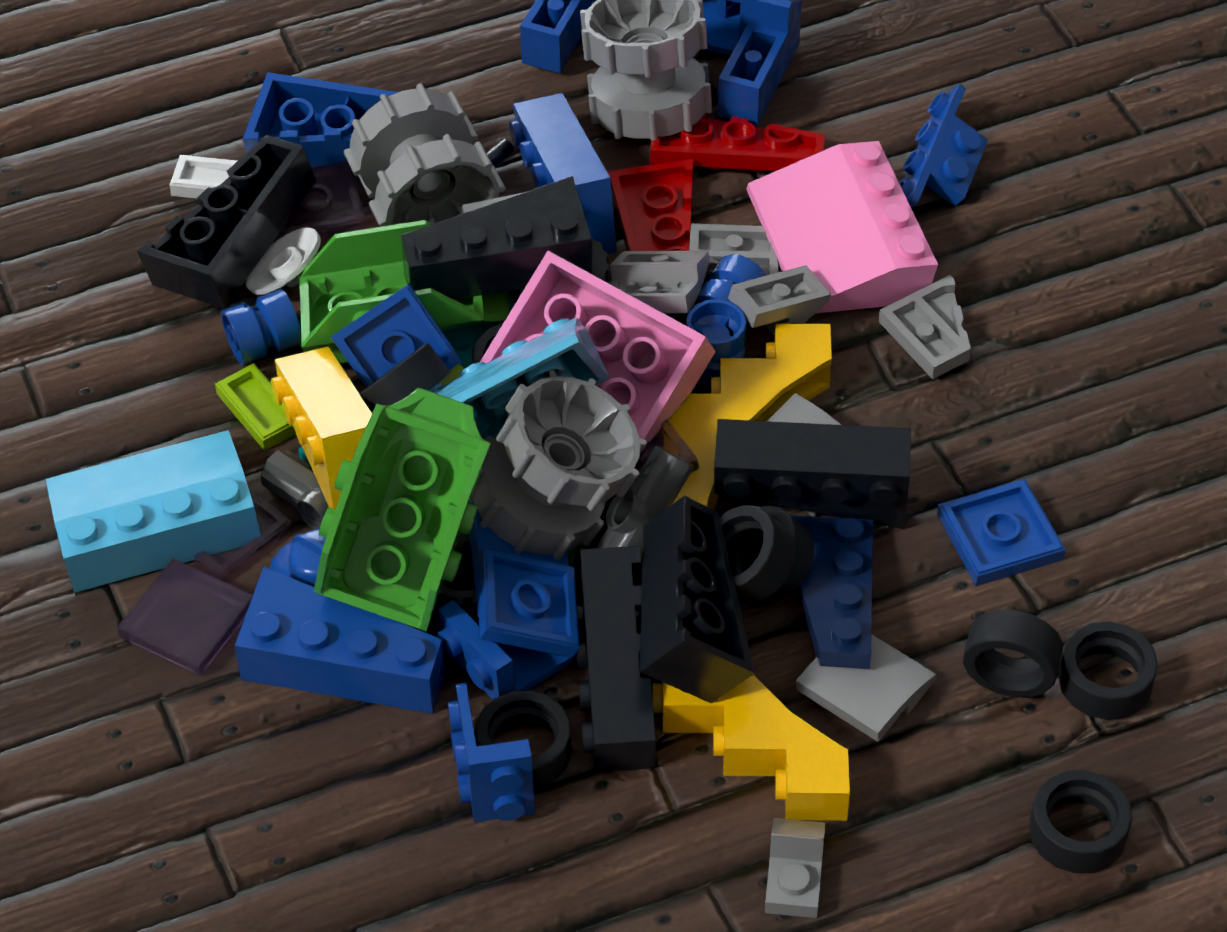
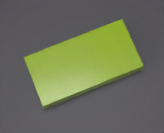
[215,363,296,451]

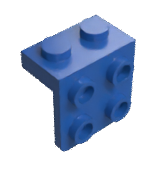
[437,600,576,700]
[448,683,535,822]

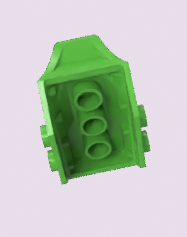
[299,220,509,363]
[313,388,491,632]

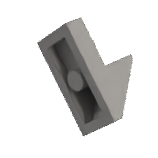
[728,265,831,336]
[765,818,825,918]

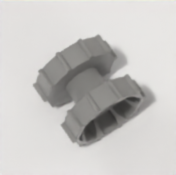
[580,0,712,140]
[344,83,506,227]
[472,370,647,561]

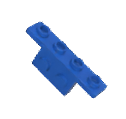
[899,83,988,208]

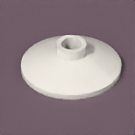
[246,227,321,295]

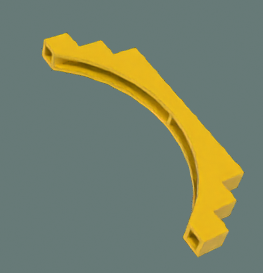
[653,324,850,821]

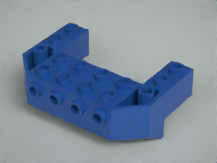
[520,0,802,126]

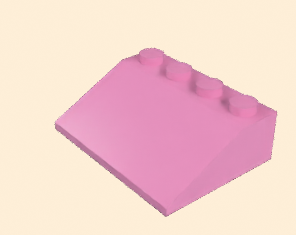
[746,141,938,313]
[480,251,715,453]

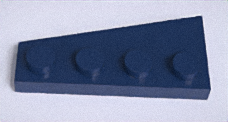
[791,515,873,669]

